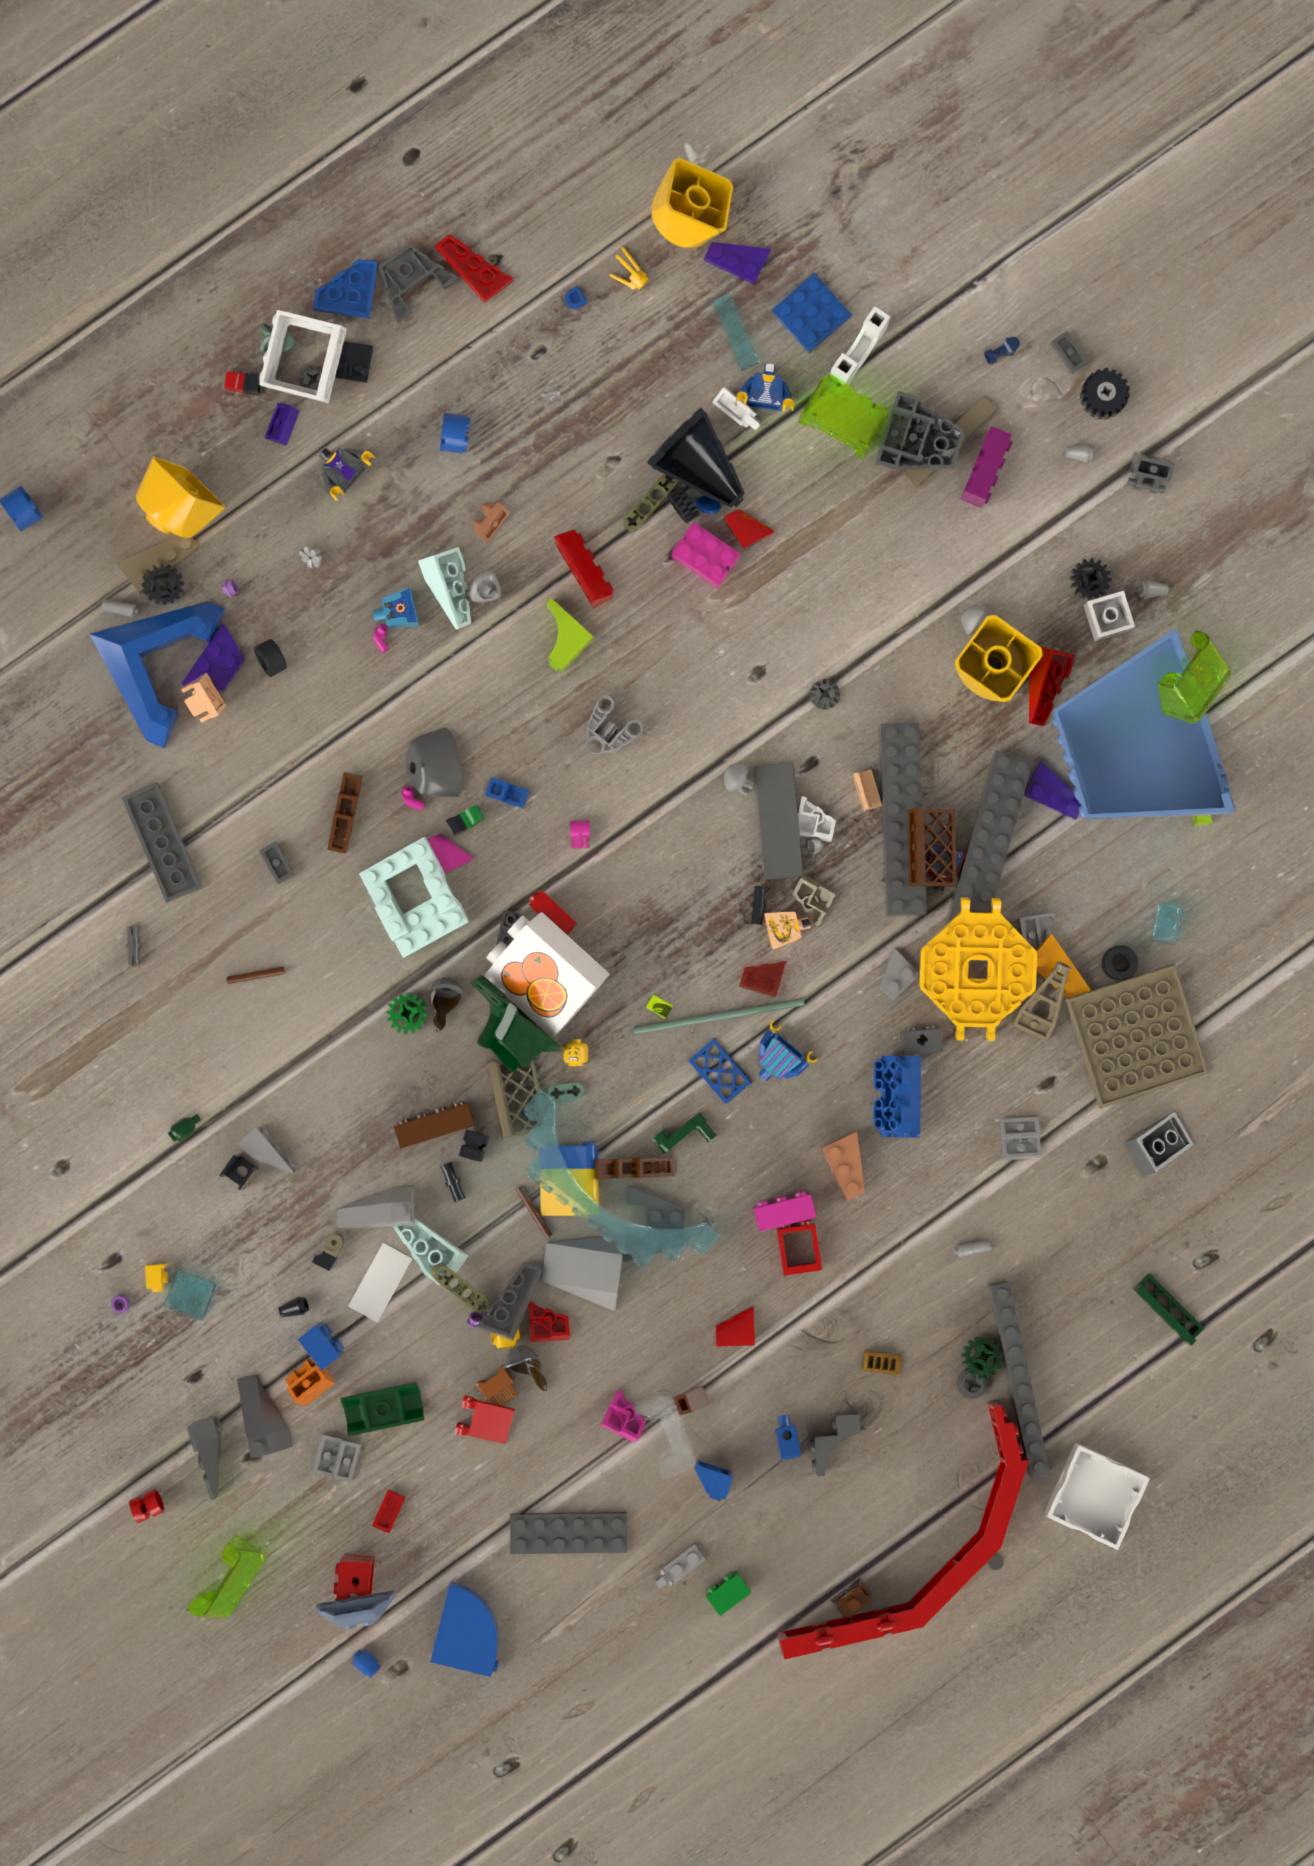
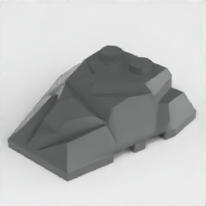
[875,391,965,469]

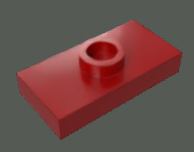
[372,1489,406,1534]

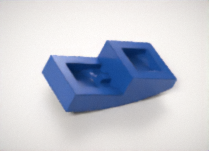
[485,777,530,809]

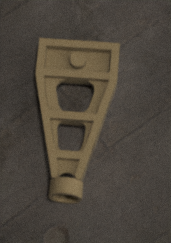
[1012,961,1071,1041]

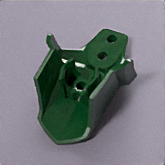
[471,975,565,1073]

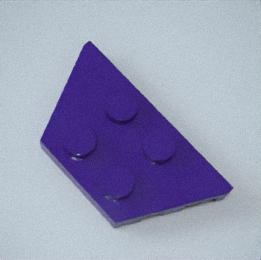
[181,623,245,691]

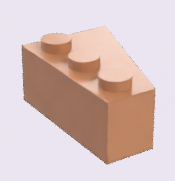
[821,1131,865,1201]

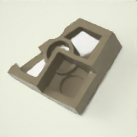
[793,874,837,927]

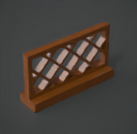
[908,807,956,887]

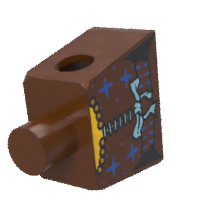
[830,1578,871,1619]

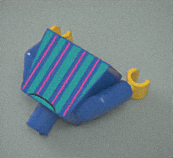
[758,1020,818,1081]

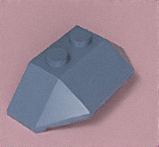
[315,1590,396,1630]

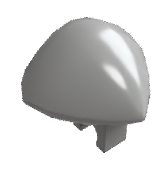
[470,570,501,602]
[961,605,989,635]
[724,763,754,796]

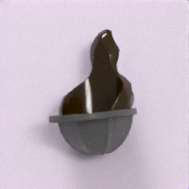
[429,977,463,1032]
[502,1345,547,1391]

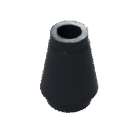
[278,1296,309,1318]

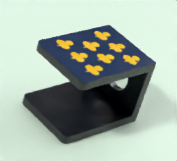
[219,1154,259,1190]

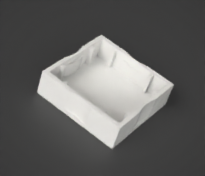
[1044,1442,1150,1550]

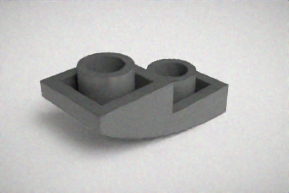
[496,910,522,946]

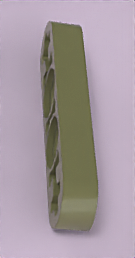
[624,474,678,532]
[431,1263,490,1313]

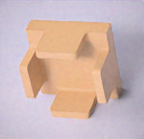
[181,672,226,723]

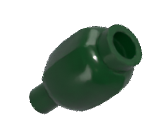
[168,1114,201,1142]

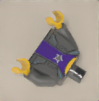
[319,448,376,501]

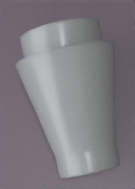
[1066,444,1094,463]
[1138,580,1169,599]

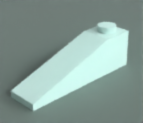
[418,547,471,630]
[393,1217,469,1285]

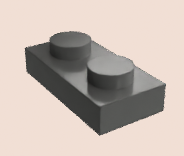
[1051,331,1089,374]
[259,841,295,885]

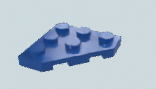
[313,259,378,319]

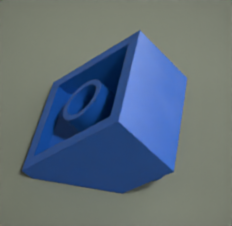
[694,1459,733,1501]

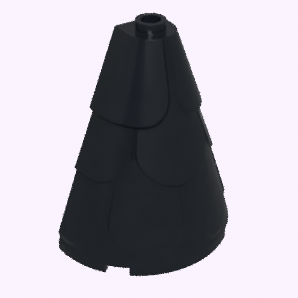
[647,407,745,508]

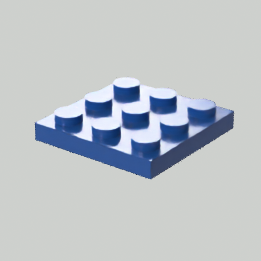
[771,273,852,353]

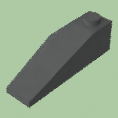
[237,1375,292,1458]
[187,1416,222,1500]

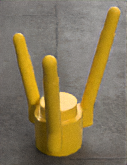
[610,247,649,291]

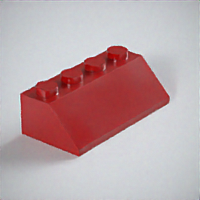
[554,529,614,609]

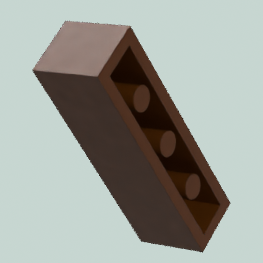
[394,1101,476,1149]

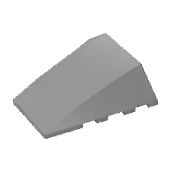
[541,1234,626,1311]

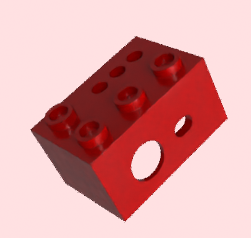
[333,1554,375,1600]

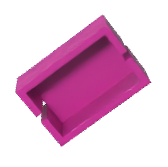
[671,522,740,589]
[753,1190,816,1232]

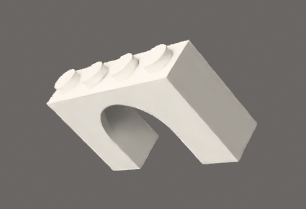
[828,306,890,391]

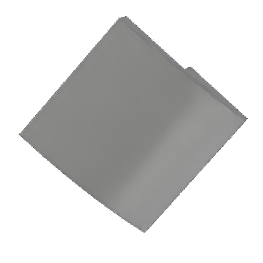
[1000,1117,1042,1160]
[311,1433,361,1482]

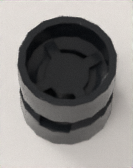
[458,1129,490,1162]

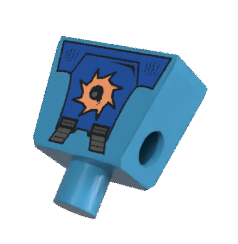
[373,587,420,628]

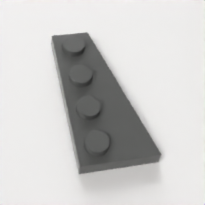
[476,1262,543,1341]

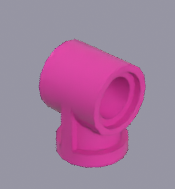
[570,820,590,848]

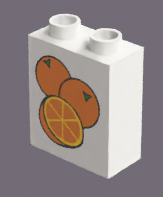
[484,912,610,1038]

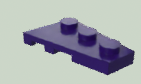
[704,242,771,285]

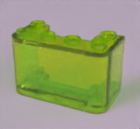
[798,374,889,460]

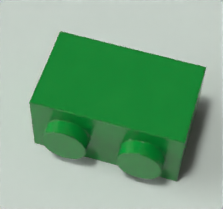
[706,1571,751,1616]

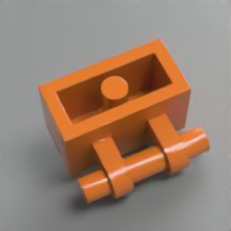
[285,1358,335,1407]

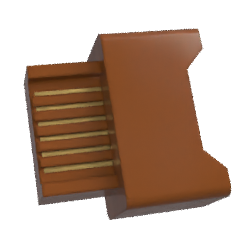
[476,1364,518,1406]

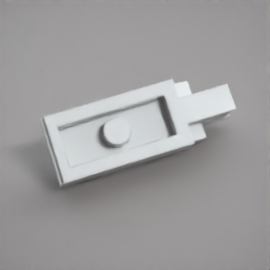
[712,387,763,430]

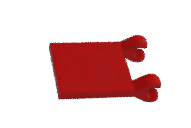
[455,1395,515,1444]

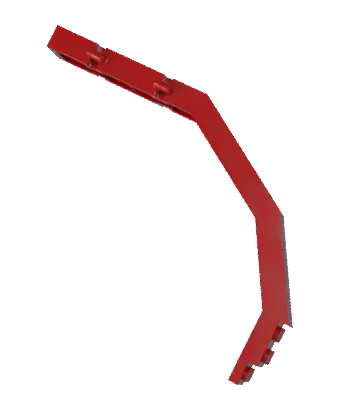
[777,1401,1029,1660]

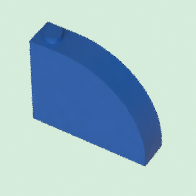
[430,1581,499,1677]

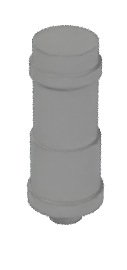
[102,599,139,618]
[954,1240,991,1258]

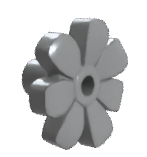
[299,545,322,568]

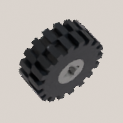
[1080,368,1130,420]

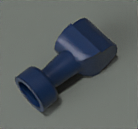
[984,337,1020,365]

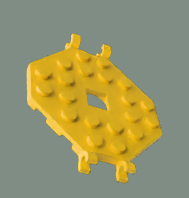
[919,897,1037,1041]

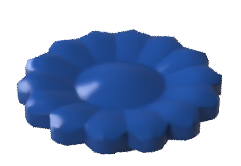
[695,495,721,514]

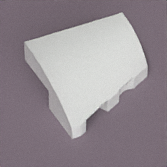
[798,796,836,842]

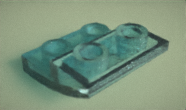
[164,1270,217,1320]

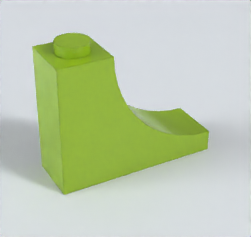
[546,598,593,673]

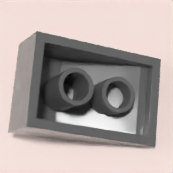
[1123,1111,1194,1176]

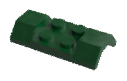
[340,1382,425,1437]

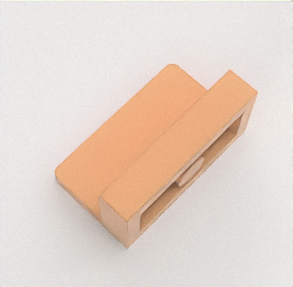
[853,769,882,812]

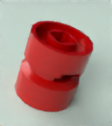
[129,1489,165,1523]

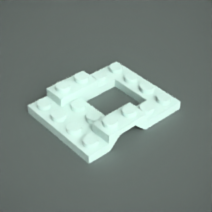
[359,837,470,958]

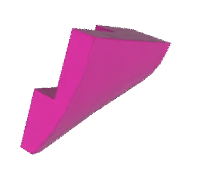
[427,834,473,874]
[600,1389,646,1443]

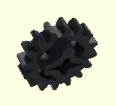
[1069,558,1112,600]
[142,563,185,605]

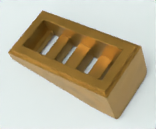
[861,1350,902,1375]

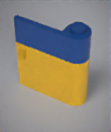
[540,1141,599,1216]

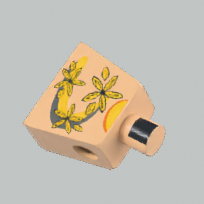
[764,912,811,950]

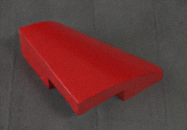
[723,509,774,550]
[529,1302,570,1342]
[715,1307,755,1347]

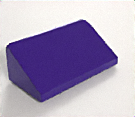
[264,403,299,446]

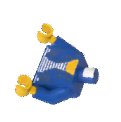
[735,364,794,411]

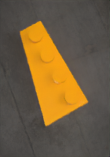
[1036,933,1091,998]

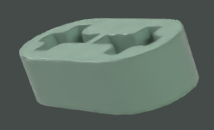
[548,1082,584,1102]

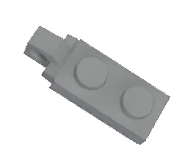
[655,1544,706,1588]

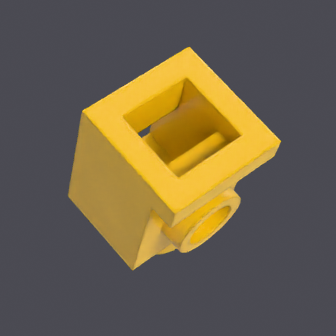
[145,1263,168,1292]

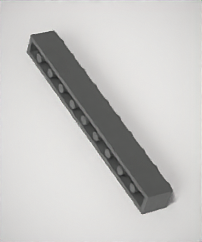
[987,1281,1051,1479]

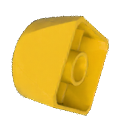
[651,158,733,248]
[136,456,225,538]
[955,615,1042,702]

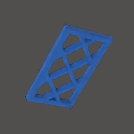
[688,1038,752,1104]

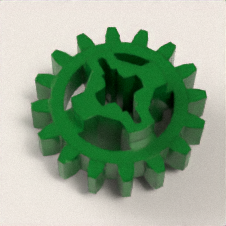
[386,993,428,1034]

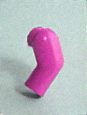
[373,624,390,654]
[401,786,425,811]

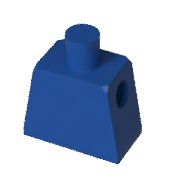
[775,1414,801,1461]

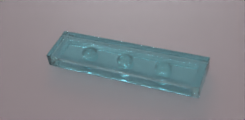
[712,294,759,371]

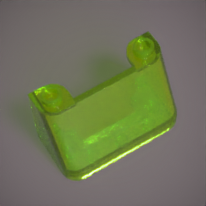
[1158,630,1231,723]
[186,1534,264,1619]

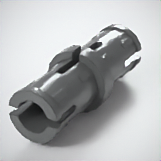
[126,926,142,965]

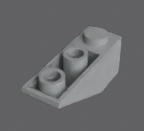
[238,1127,296,1173]

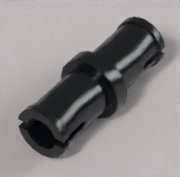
[751,886,767,925]
[440,1162,466,1202]

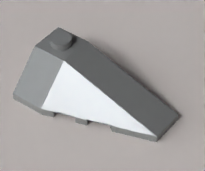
[337,1186,414,1229]

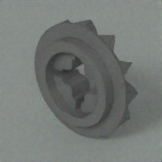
[299,365,323,390]
[810,679,840,710]
[957,1370,988,1399]

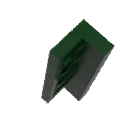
[1133,1273,1205,1346]

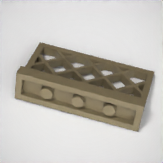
[486,1060,548,1139]

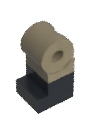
[312,1234,344,1271]

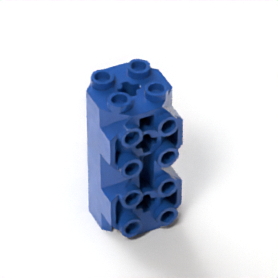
[873,1056,921,1138]

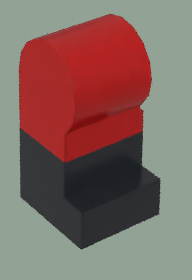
[224,372,261,396]

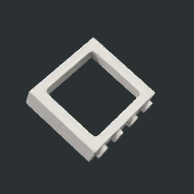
[259,310,347,404]

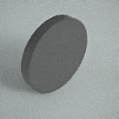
[988,1554,1003,1570]

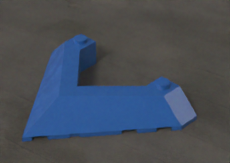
[90,601,225,748]

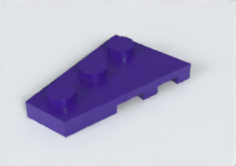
[1023,761,1082,820]

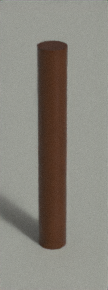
[227,966,285,984]
[515,1186,552,1238]

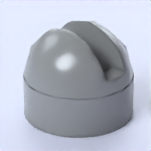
[807,838,824,854]

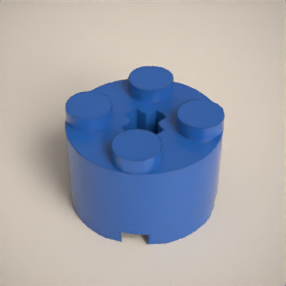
[440,413,471,454]
[0,485,44,532]

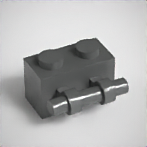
[1127,452,1175,494]

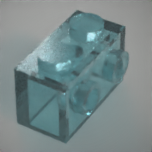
[1153,901,1186,945]

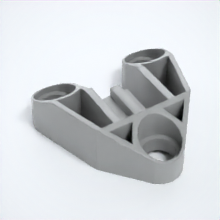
[587,695,643,755]

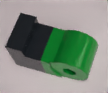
[446,805,485,837]

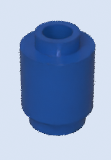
[352,1649,381,1678]

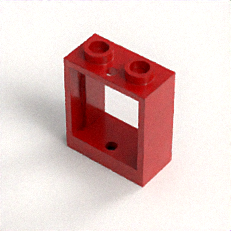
[529,891,577,935]
[776,1220,822,1276]

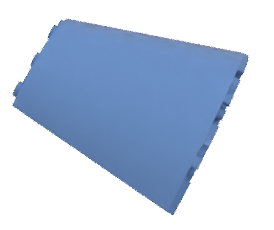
[1052,629,1236,819]

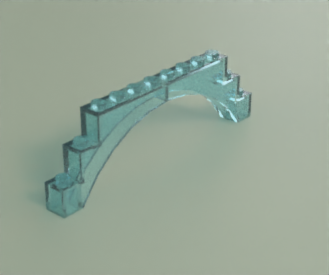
[524,1089,721,1267]

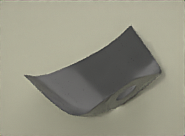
[406,728,462,797]

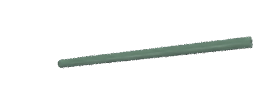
[633,998,804,1035]

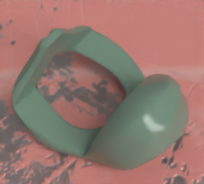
[260,324,295,354]

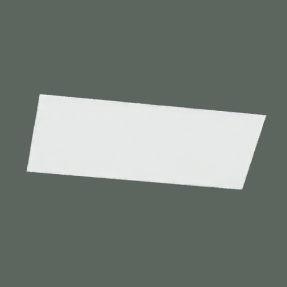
[348,1243,412,1323]

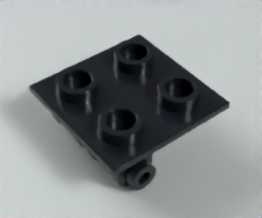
[335,341,373,383]

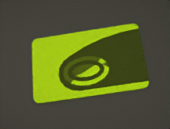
[646,995,673,1019]

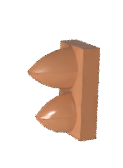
[473,502,510,543]

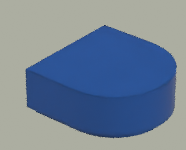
[565,286,588,310]

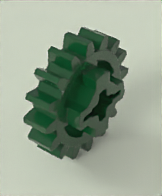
[961,1336,1004,1379]

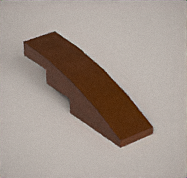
[327,772,363,854]
[595,1157,674,1179]

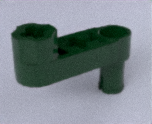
[651,1112,717,1154]

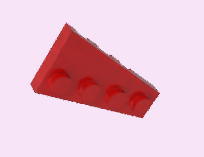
[435,234,514,303]

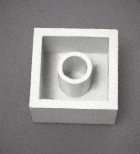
[1084,591,1135,642]

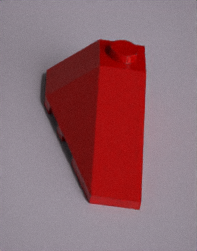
[1029,646,1075,726]

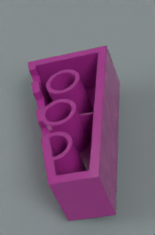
[960,426,1013,508]

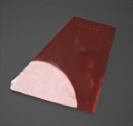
[739,961,786,998]

